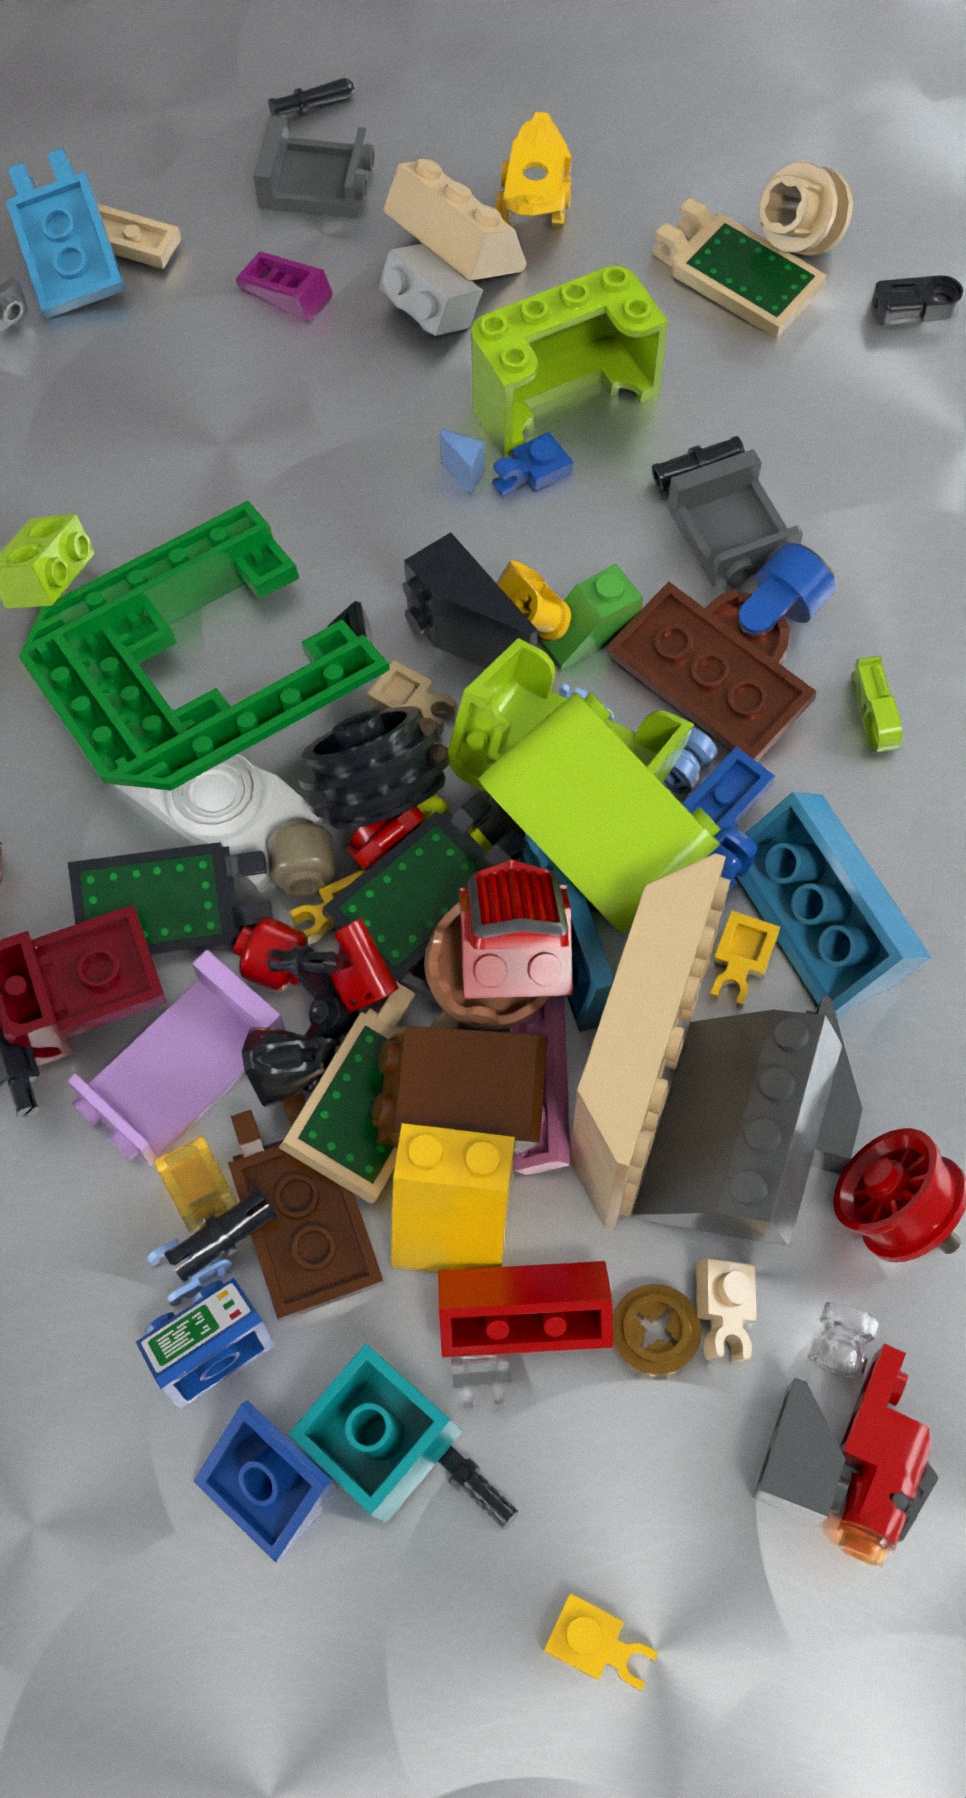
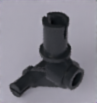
[267,946,359,1092]

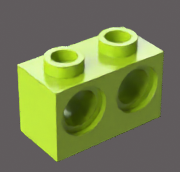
[0,514,95,609]

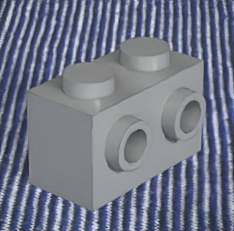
[378,243,483,336]

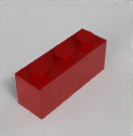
[438,1261,613,1358]

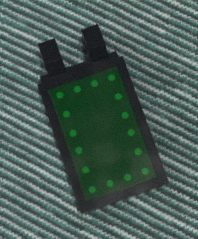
[322,792,528,983]
[68,842,273,955]

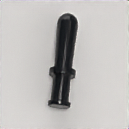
[268,78,355,117]

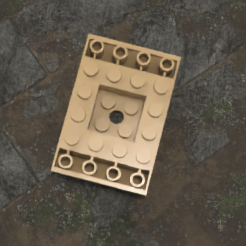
[570,854,731,1230]

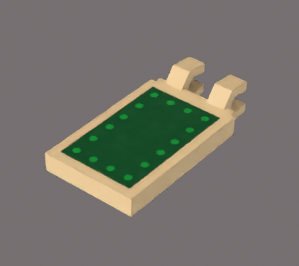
[652,198,827,339]
[279,983,460,1204]

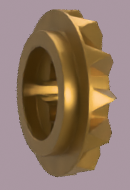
[613,1284,701,1377]

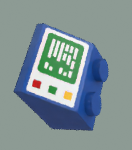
[136,1277,275,1410]

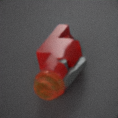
[837,1344,938,1568]

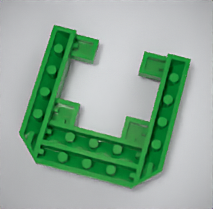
[19,500,390,791]

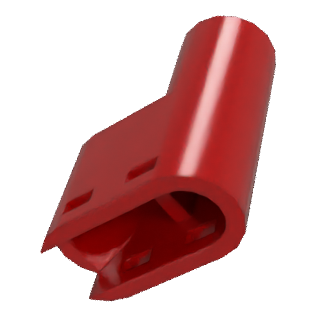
[328,918,399,1012]

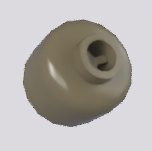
[268,818,336,897]

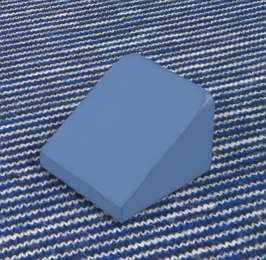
[440,429,485,494]

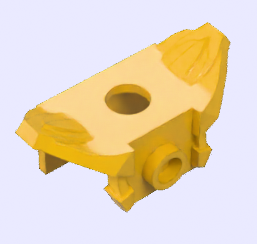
[496,112,572,229]

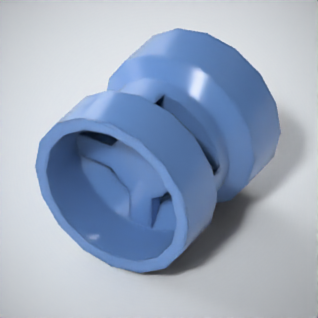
[663,727,718,794]

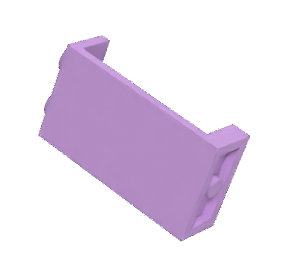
[68,950,285,1167]

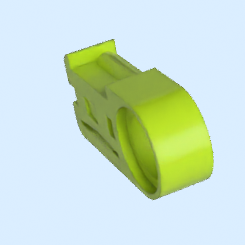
[851,655,903,753]

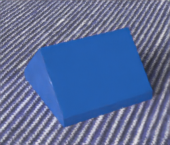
[193,1400,339,1563]

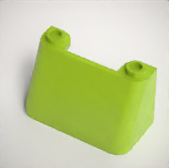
[448,638,694,793]
[478,692,721,934]

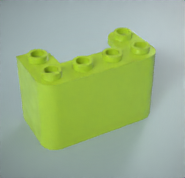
[471,266,668,458]

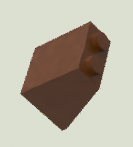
[372,1026,548,1157]

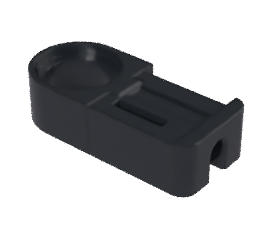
[872,275,963,325]

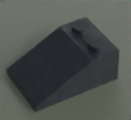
[402,532,538,669]

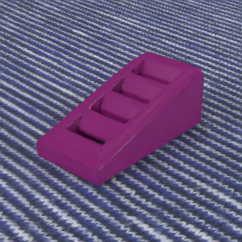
[235,251,332,321]

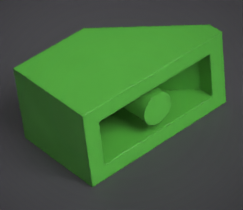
[537,564,643,671]

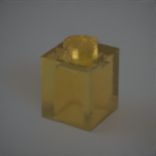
[153,1136,237,1232]

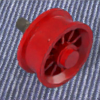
[833,1128,966,1263]

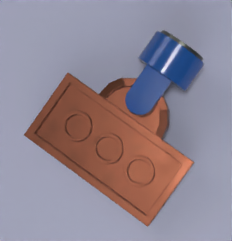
[606,543,837,762]

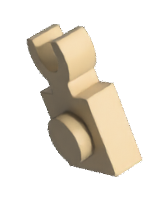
[367,659,457,735]
[696,1258,757,1363]

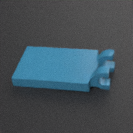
[5,148,126,319]
[519,834,614,1032]

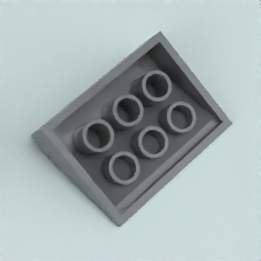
[633,1009,842,1247]

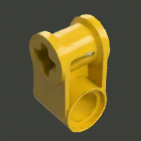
[496,560,571,641]

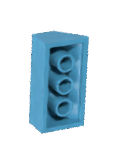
[736,792,932,1015]

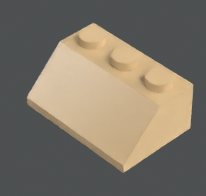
[383,158,527,281]

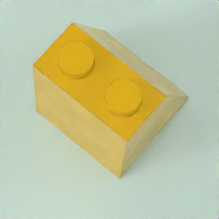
[391,1123,515,1274]

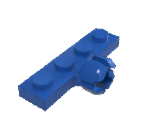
[682,747,775,890]

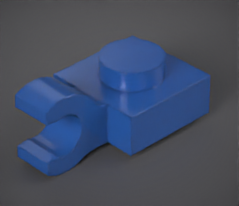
[492,432,574,496]

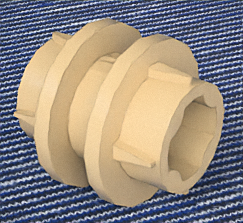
[759,162,853,256]

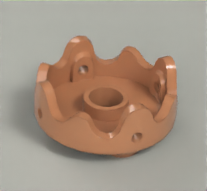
[424,902,549,1030]

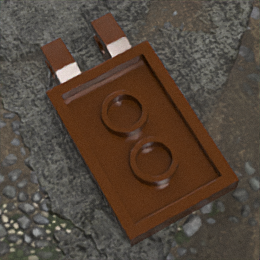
[228,1092,384,1322]

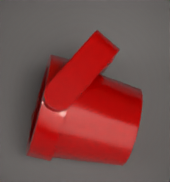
[344,806,425,869]

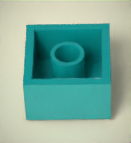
[287,1343,463,1523]

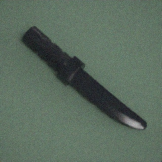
[438,1446,519,1529]

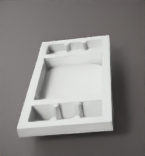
[113,754,323,891]

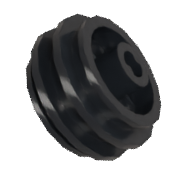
[297,706,450,829]

